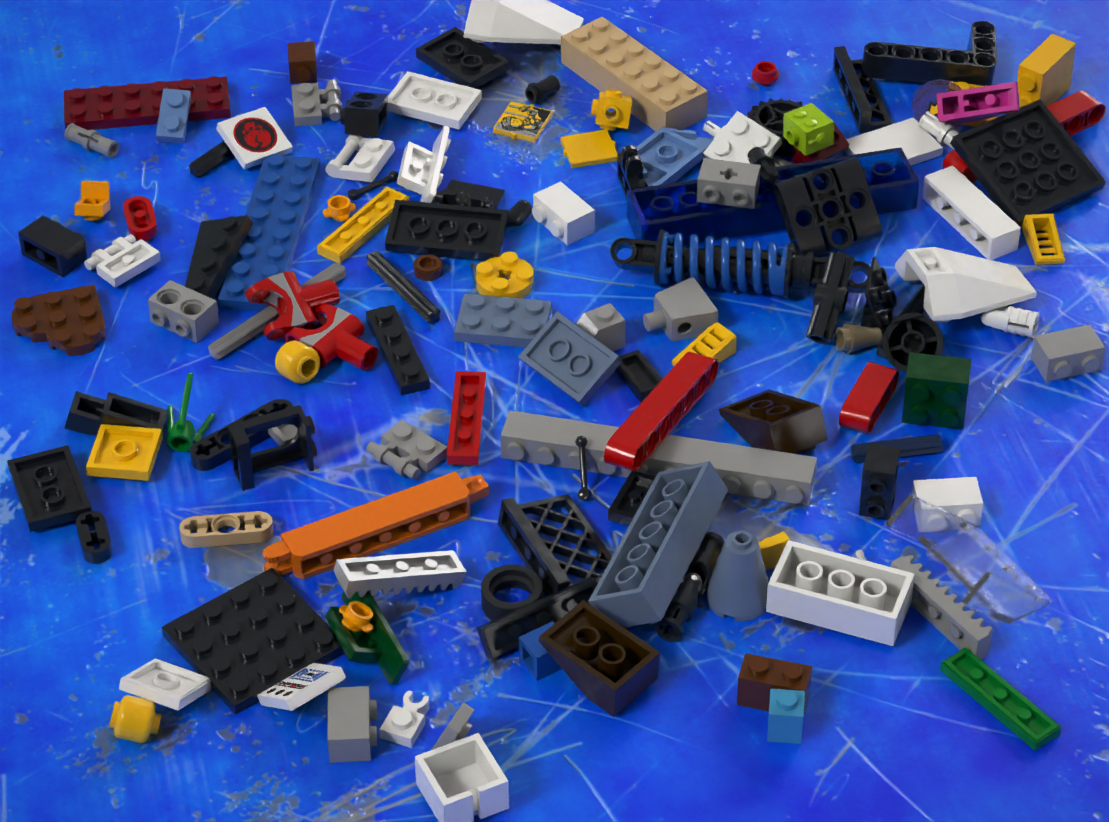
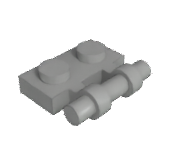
[291,80,343,127]
[366,420,448,480]

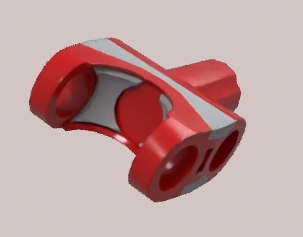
[245,271,340,341]
[285,304,378,371]

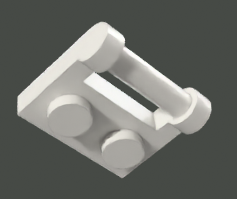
[325,134,395,182]

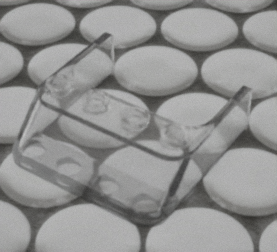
[886,494,1051,625]

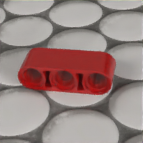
[839,361,899,434]

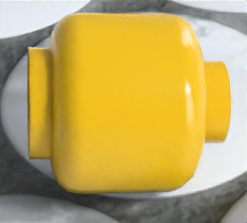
[275,341,320,384]
[109,695,161,743]

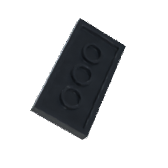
[385,200,509,260]

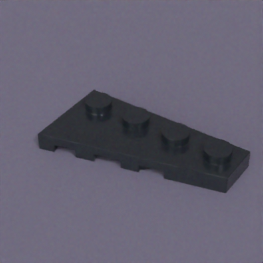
[185,215,253,299]

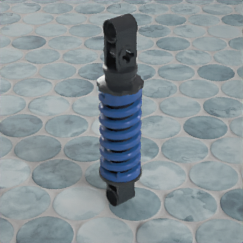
[610,229,870,298]

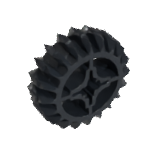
[747,97,803,159]

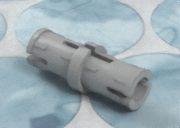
[64,123,119,158]

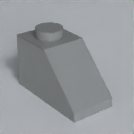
[576,303,625,352]

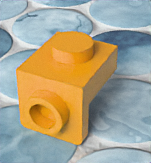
[74,180,110,220]

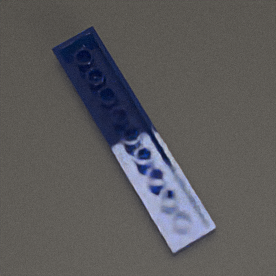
[627,147,919,246]

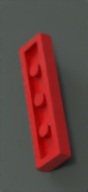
[447,371,486,465]

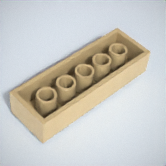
[561,17,708,131]

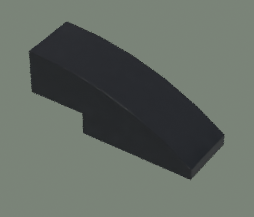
[64,391,168,436]

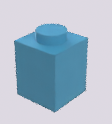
[767,689,805,744]

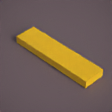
[317,187,410,264]

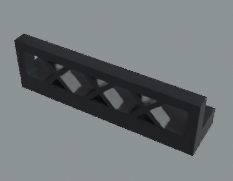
[833,46,892,134]

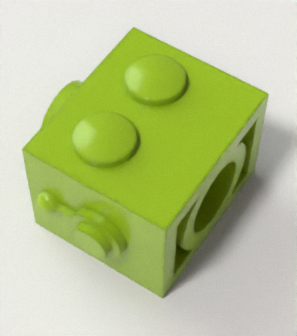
[783,103,834,156]

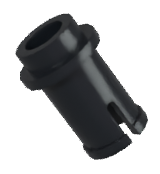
[525,75,560,103]

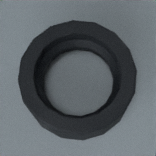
[481,565,543,620]

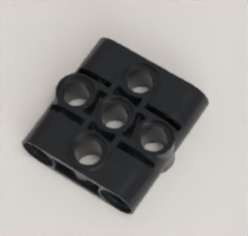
[773,157,882,257]

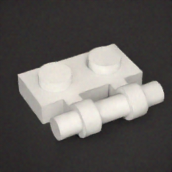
[84,234,161,288]

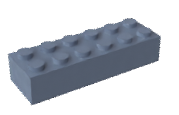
[588,461,728,628]

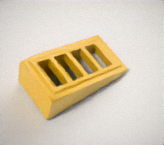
[1022,213,1065,265]
[672,322,737,366]

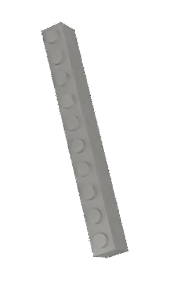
[501,410,817,506]

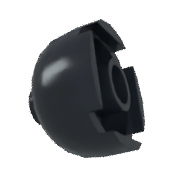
[883,313,944,373]

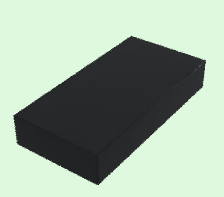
[615,350,662,403]

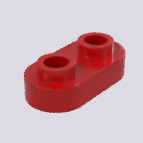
[123,196,158,241]

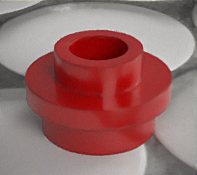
[752,61,779,85]

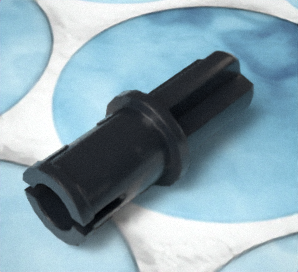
[747,147,780,186]

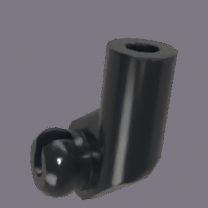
[507,200,532,227]

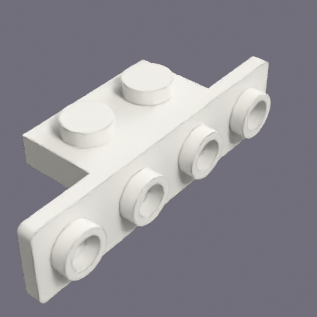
[396,126,451,203]

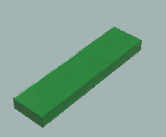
[940,647,1061,751]

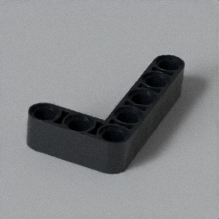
[861,21,997,86]

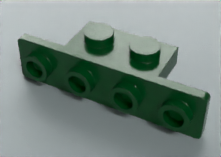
[325,591,409,685]

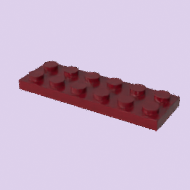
[64,76,231,130]

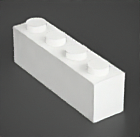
[922,165,1021,260]

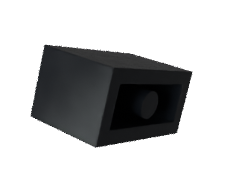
[18,215,87,277]

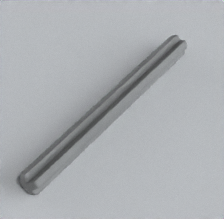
[208,262,346,360]

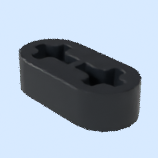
[76,510,112,564]

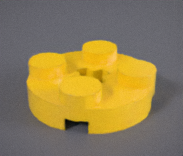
[476,252,534,299]

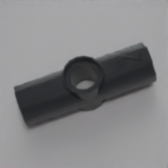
[806,252,855,344]

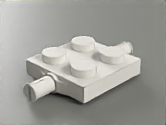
[703,111,783,175]

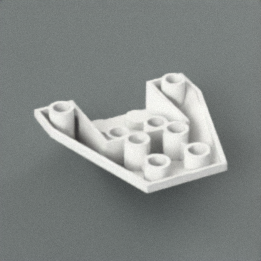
[464,0,584,45]
[895,247,1037,323]

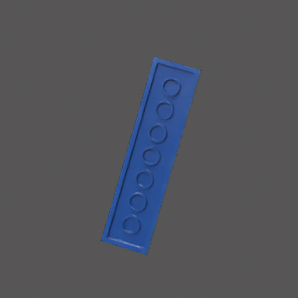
[218,154,321,312]

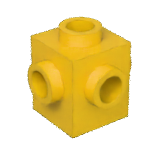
[591,89,632,131]

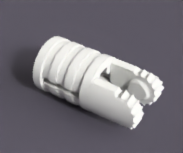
[980,306,1039,339]

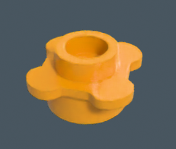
[323,195,356,222]
[339,601,373,633]

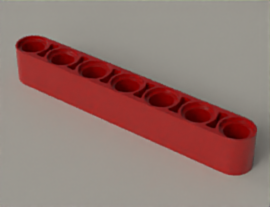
[942,90,1106,183]
[604,351,719,471]

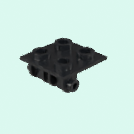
[435,180,505,209]
[860,256,897,336]

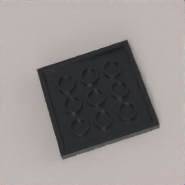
[950,99,1106,226]
[161,568,345,715]

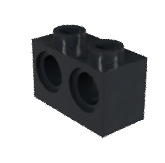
[340,92,388,136]
[859,444,901,520]

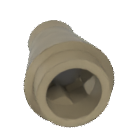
[835,324,882,354]

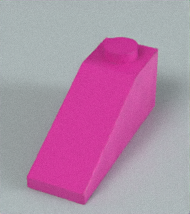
[936,82,1020,125]

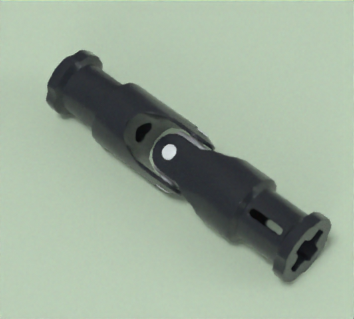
[654,532,725,642]

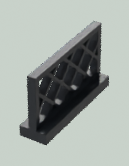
[498,494,612,596]

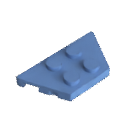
[637,127,714,197]

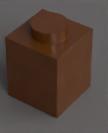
[288,41,317,84]

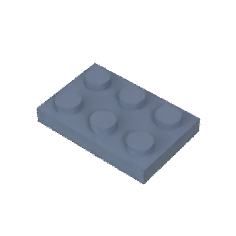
[454,294,551,348]
[518,311,623,407]

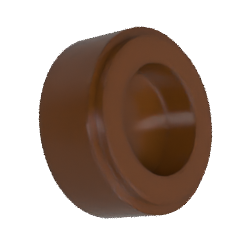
[413,254,443,281]

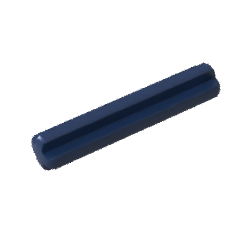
[850,434,943,463]

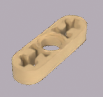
[179,511,274,548]

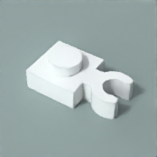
[379,691,429,748]

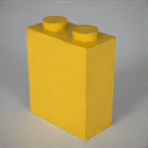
[1017,34,1076,108]

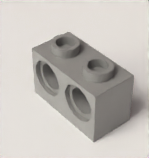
[148,280,219,343]

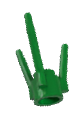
[166,373,215,452]

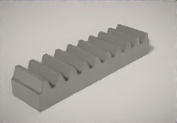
[333,550,467,598]
[891,555,993,660]

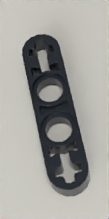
[190,399,293,471]

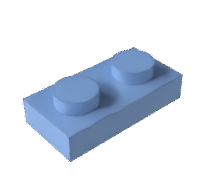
[156,88,191,144]

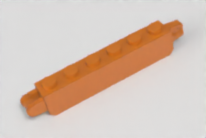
[262,471,489,579]

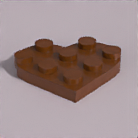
[11,284,106,356]

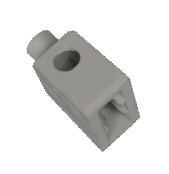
[643,277,718,341]

